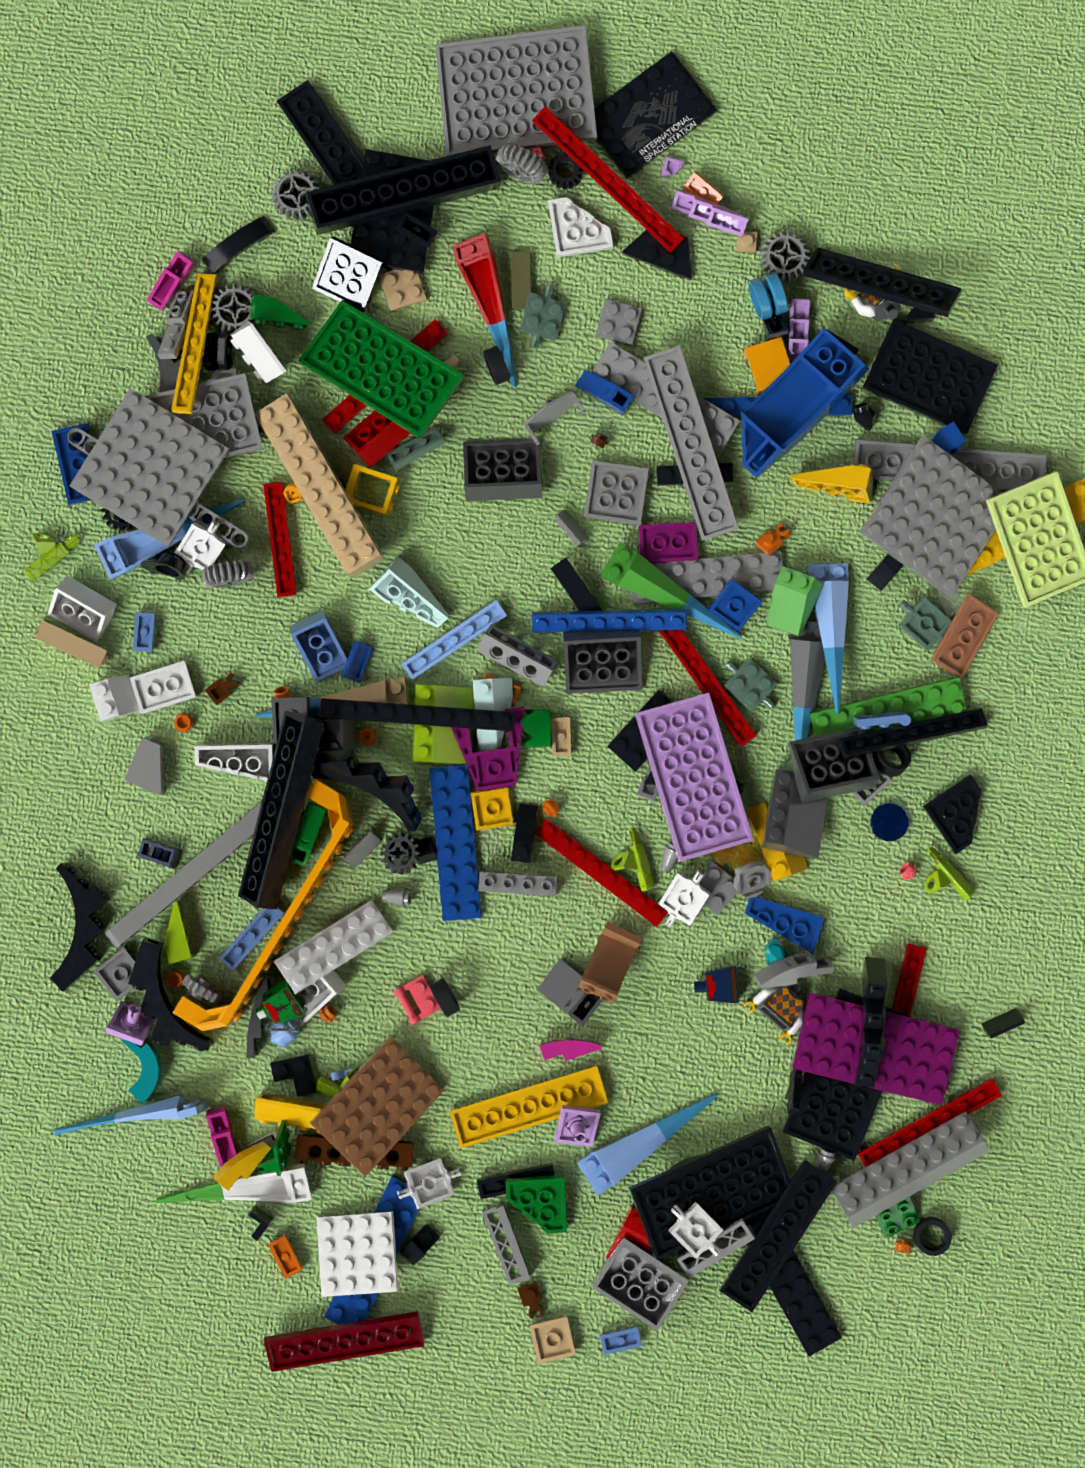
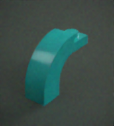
[122,1039,162,1104]

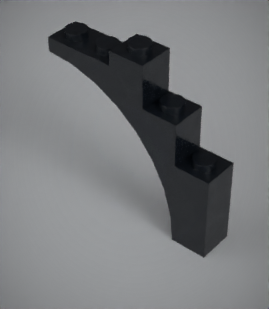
[312,749,422,832]
[50,863,109,992]
[128,937,213,1051]
[854,957,888,1088]

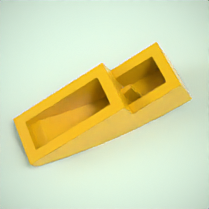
[212,1141,271,1191]

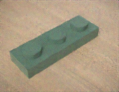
[386,426,445,471]

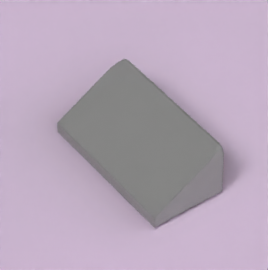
[554,510,589,547]
[343,832,381,868]

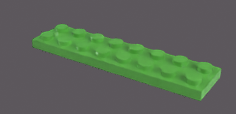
[809,676,967,736]

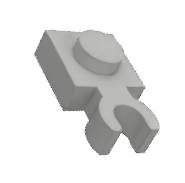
[636,767,658,802]

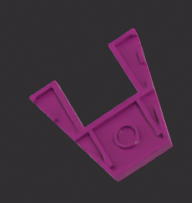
[451,706,524,791]

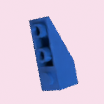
[575,370,634,416]
[931,421,966,454]

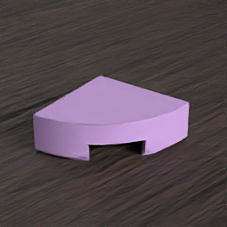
[661,156,684,177]

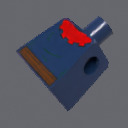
[694,965,739,1003]

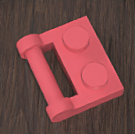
[393,975,441,1025]

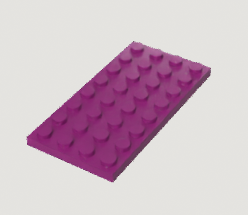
[791,992,960,1105]

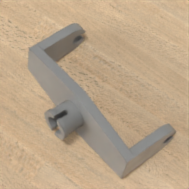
[523,391,587,445]

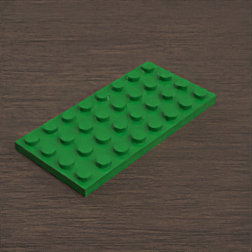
[298,300,465,439]

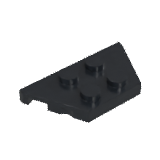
[622,230,691,280]

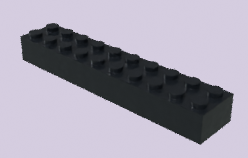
[306,145,501,235]
[238,711,325,910]

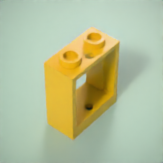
[345,464,401,517]

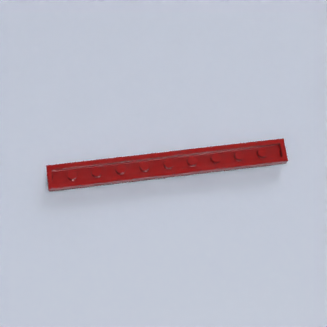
[532,106,684,253]

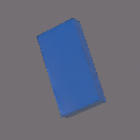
[342,640,373,683]

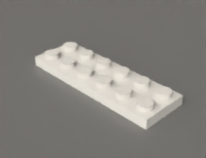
[274,900,393,995]

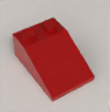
[605,1205,652,1259]

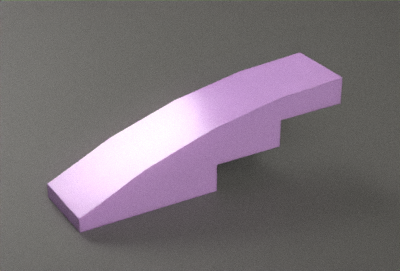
[671,189,749,237]
[787,298,810,364]

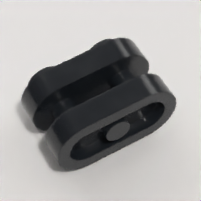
[202,332,234,371]

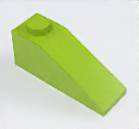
[163,902,194,964]

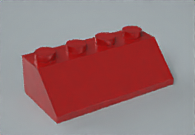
[343,410,410,468]

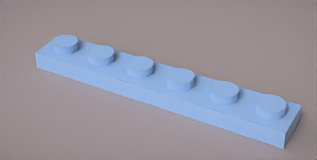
[401,600,507,680]

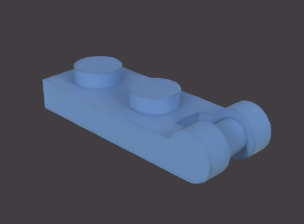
[853,711,911,730]

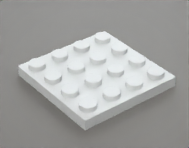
[316,1211,399,1297]

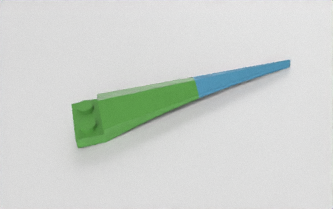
[600,542,742,638]

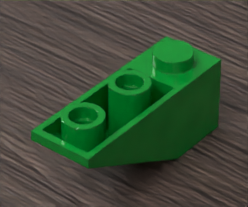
[250,295,310,330]
[290,802,326,867]

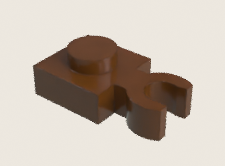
[205,673,241,706]
[517,1281,543,1319]

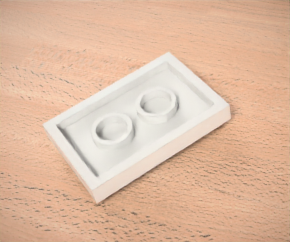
[130,661,197,714]

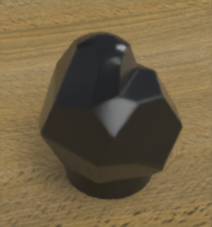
[853,402,876,431]

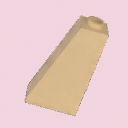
[34,620,109,668]

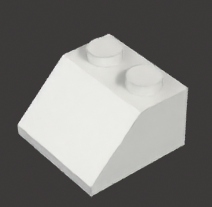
[89,674,140,722]

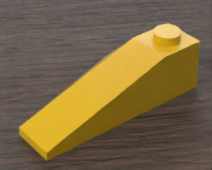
[791,464,874,504]
[746,802,808,881]

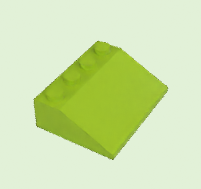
[413,685,474,764]

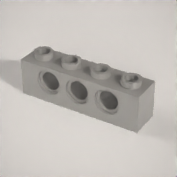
[477,624,558,687]
[478,872,557,896]

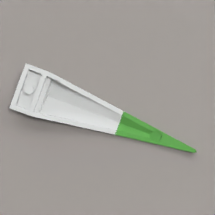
[156,1163,312,1203]

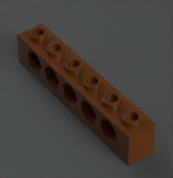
[296,1134,414,1170]

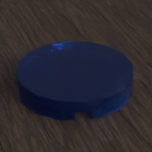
[870,803,909,841]

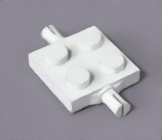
[175,520,227,575]
[659,870,711,927]
[397,1158,461,1209]
[668,1202,723,1259]

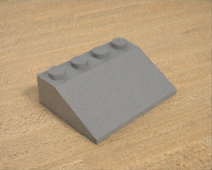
[591,1238,689,1331]

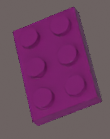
[638,522,698,563]

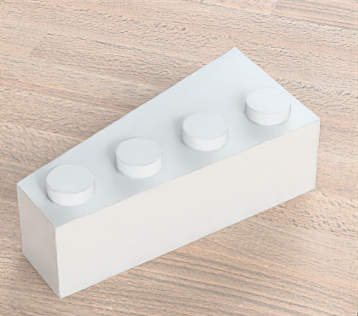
[195,743,274,782]

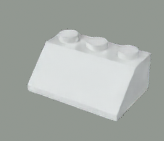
[230,321,286,383]
[48,576,117,642]

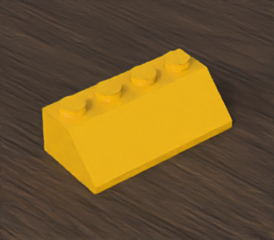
[255,1093,326,1133]

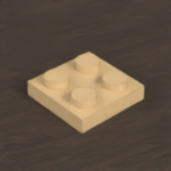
[379,270,427,312]
[529,1315,576,1364]

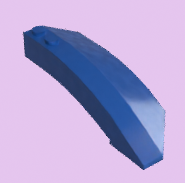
[741,328,869,478]

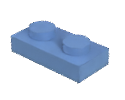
[133,612,156,652]
[600,1326,642,1355]

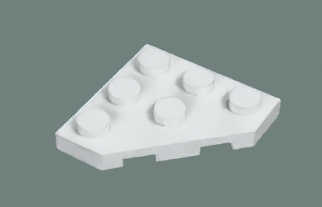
[548,197,613,258]

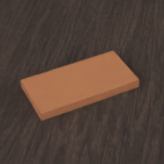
[931,594,999,679]

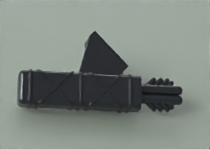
[784,1069,802,1115]

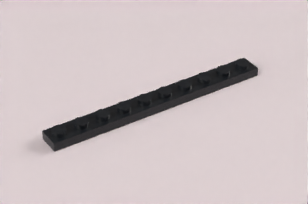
[319,698,514,732]

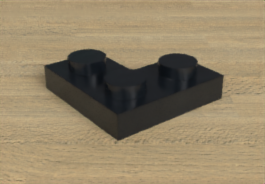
[270,1054,317,1097]

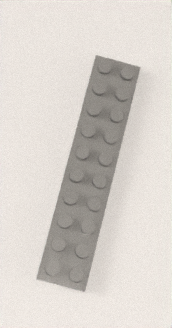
[643,345,739,541]
[854,440,1047,491]

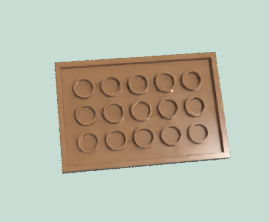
[309,1036,444,1177]

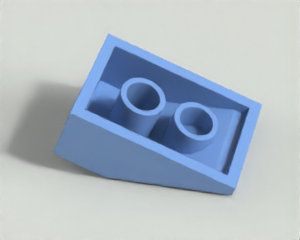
[289,610,348,682]

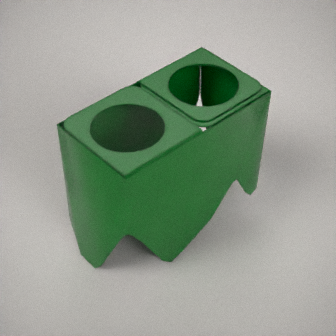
[520,709,551,749]

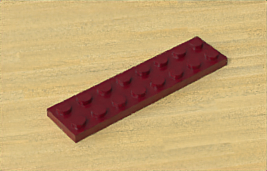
[264,1311,425,1372]

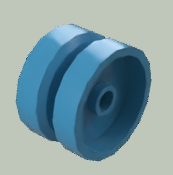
[748,272,788,321]

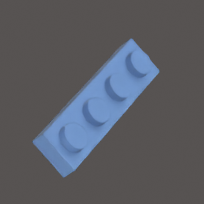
[219,907,285,971]

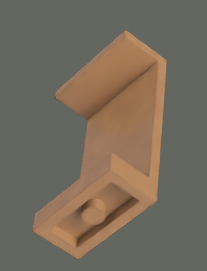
[578,921,642,1003]

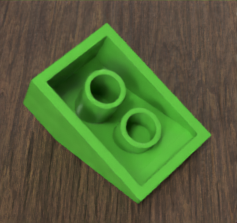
[766,566,823,637]

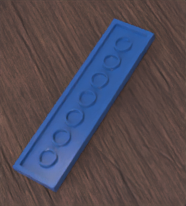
[429,765,481,921]
[324,1175,419,1324]

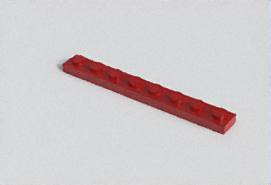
[322,319,448,434]
[658,630,757,747]
[535,819,668,927]
[857,1078,1002,1168]

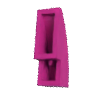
[146,251,197,311]
[539,1039,602,1061]
[206,1105,238,1168]

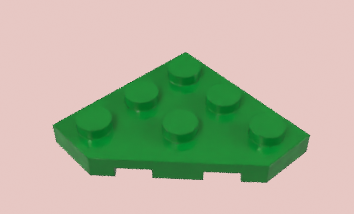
[505,1175,567,1234]

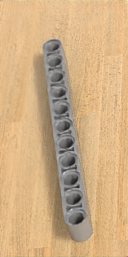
[68,428,250,550]
[105,802,262,948]

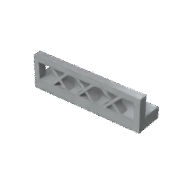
[482,1203,531,1285]
[676,1218,755,1278]

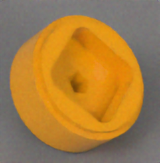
[283,483,302,503]

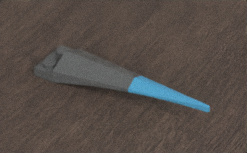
[789,621,825,740]

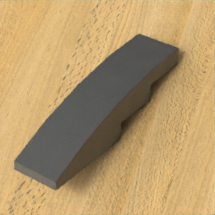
[246,978,270,1058]

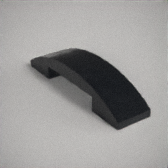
[202,216,275,274]

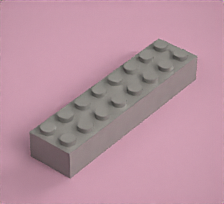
[832,1111,989,1228]

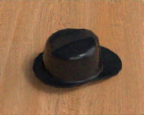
[141,552,185,580]

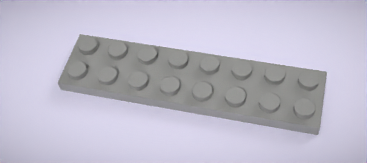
[592,342,740,454]
[631,551,783,605]

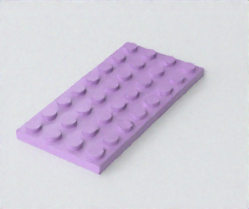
[635,693,753,862]

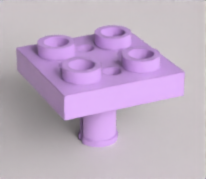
[106,1001,156,1046]
[554,1105,601,1147]

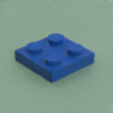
[708,578,762,631]

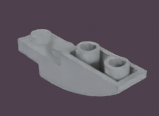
[157,290,194,359]
[754,952,834,989]

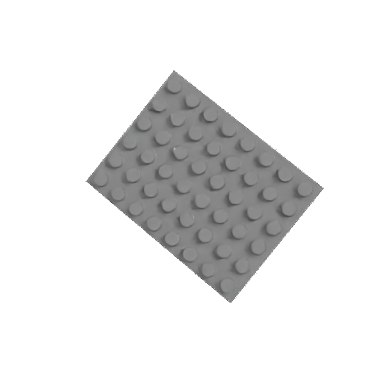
[435,25,597,156]

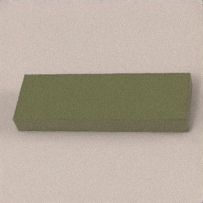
[511,251,531,309]

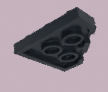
[922,774,982,854]

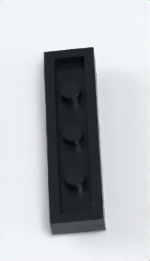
[656,462,734,486]
[477,1163,555,1199]

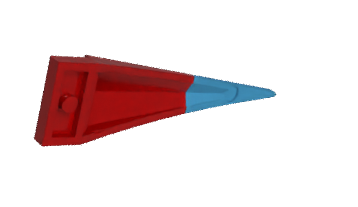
[452,233,517,387]

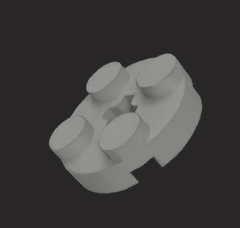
[734,860,772,898]

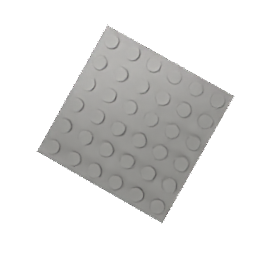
[70,388,230,547]
[859,436,1001,597]

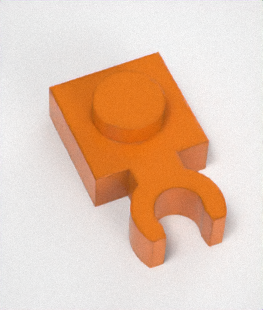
[755,523,791,556]

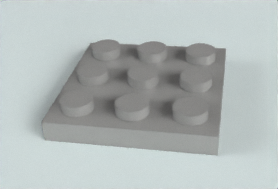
[584,460,649,526]

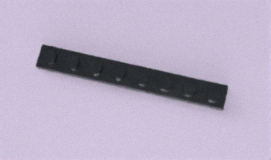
[837,708,988,759]

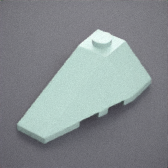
[369,556,449,628]
[473,678,513,751]

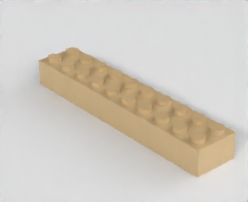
[255,393,385,579]

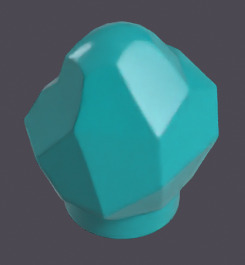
[764,937,787,965]

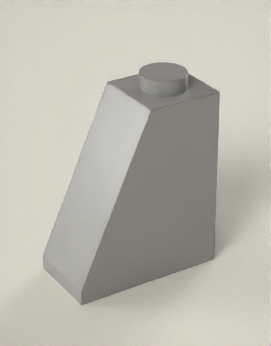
[124,736,164,795]

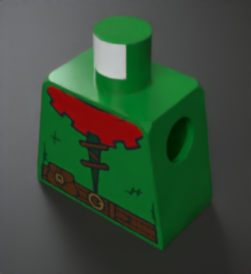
[255,979,305,1024]

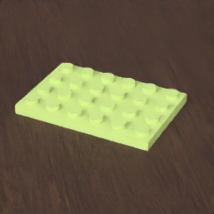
[986,471,1085,607]

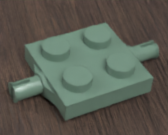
[519,285,566,349]
[898,597,952,651]
[724,658,778,712]

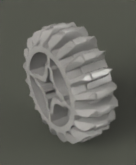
[496,144,547,184]
[270,168,321,221]
[759,230,811,283]
[211,284,257,333]
[202,560,254,589]

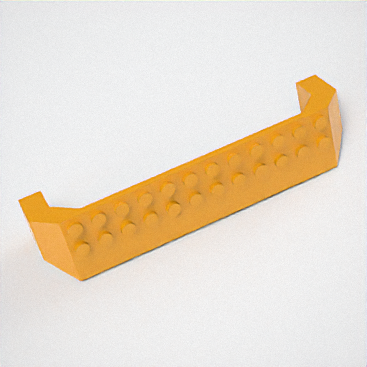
[173,779,355,1031]

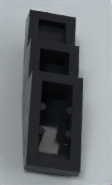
[550,558,603,611]

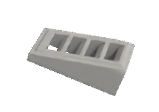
[852,769,893,806]

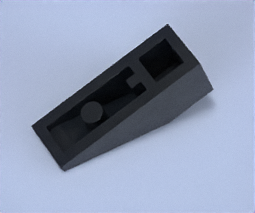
[511,803,538,863]

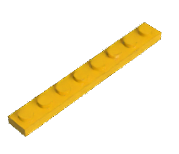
[171,273,217,414]

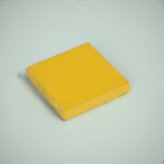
[471,787,515,831]

